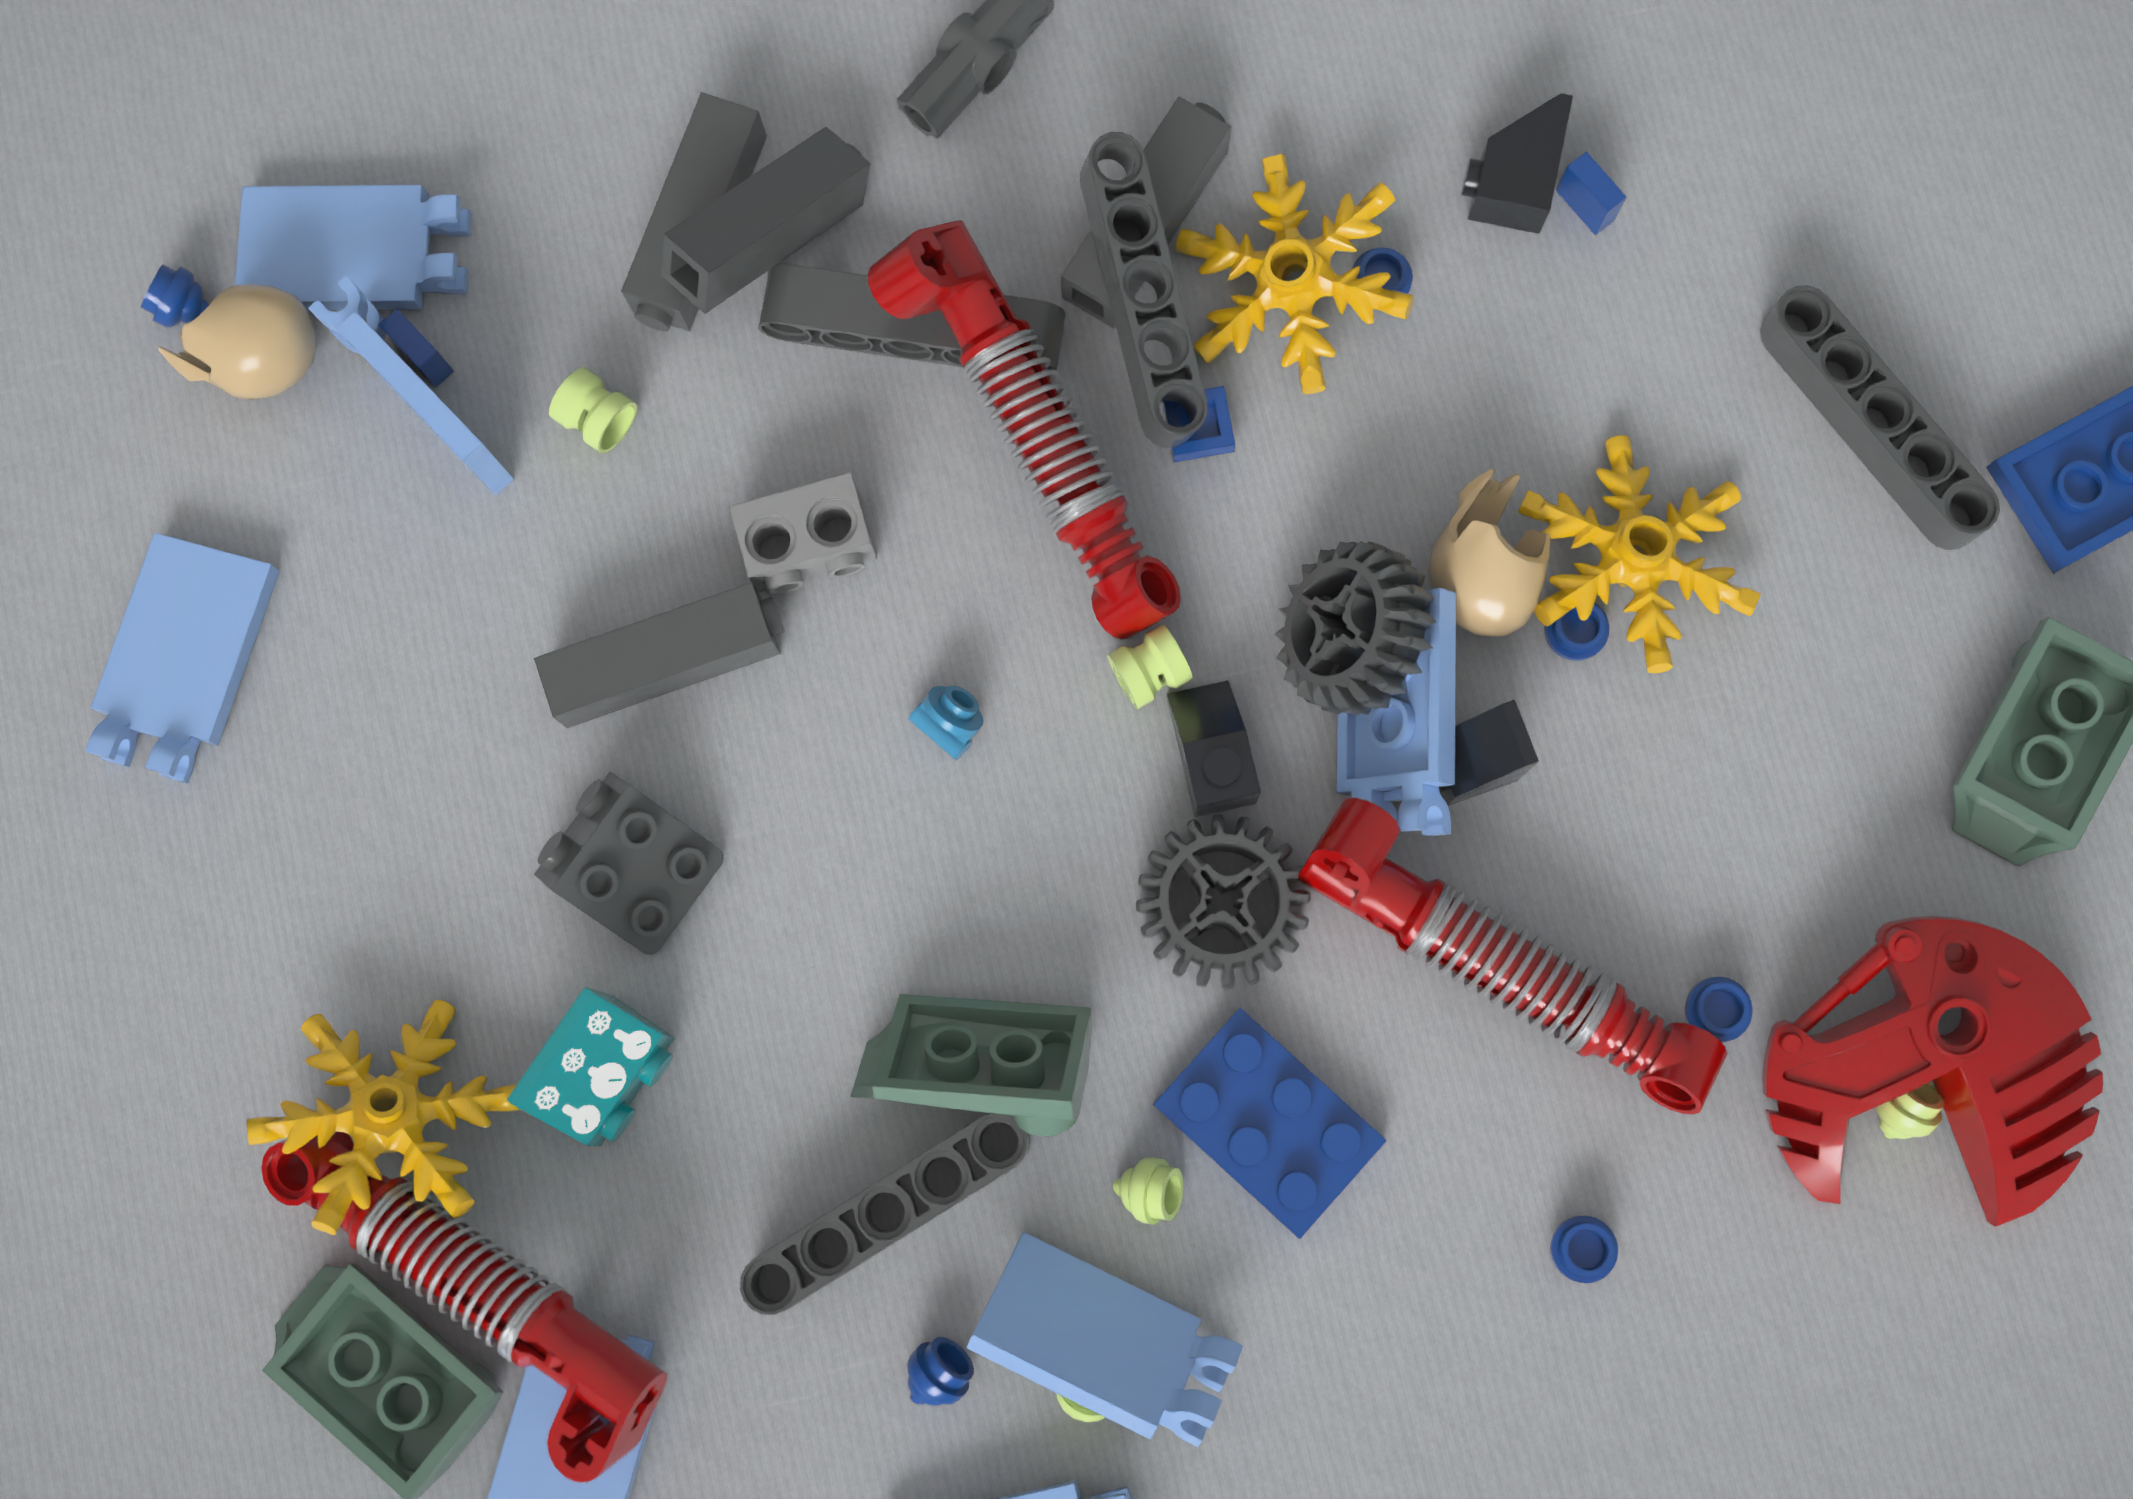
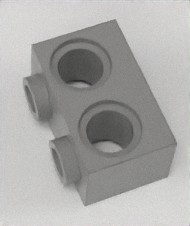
[729,472,877,595]

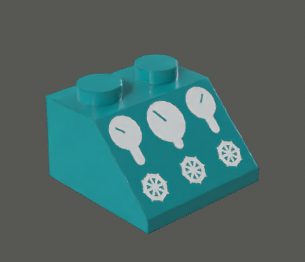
[507,987,675,1146]

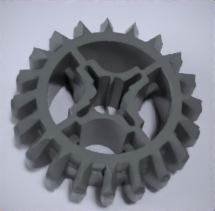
[1274,541,1437,715]
[1136,814,1311,990]

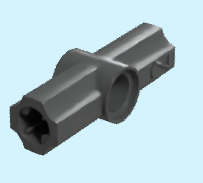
[897,0,1054,139]

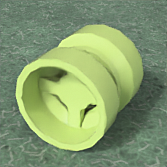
[549,367,637,454]
[1107,624,1193,710]

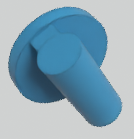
[908,686,984,760]

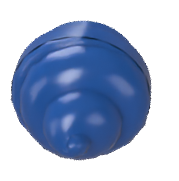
[141,264,209,327]
[907,1337,974,1406]

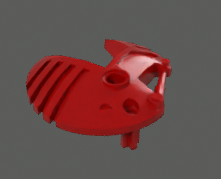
[1762,916,2103,1227]

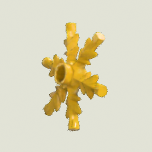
[1176,154,1414,394]
[1517,435,1761,674]
[247,1000,521,1235]

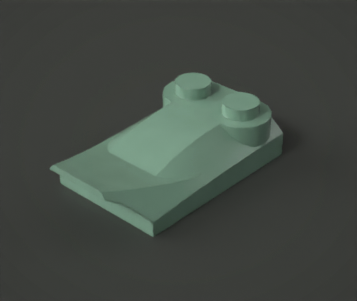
[1952,617,2133,867]
[850,994,1092,1137]
[262,1264,504,1499]

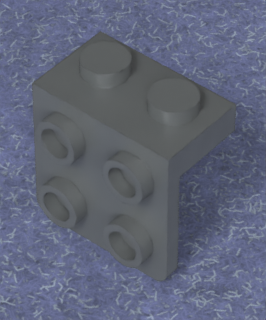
[534,772,724,955]

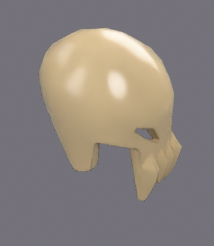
[159,284,317,400]
[1428,469,1551,637]

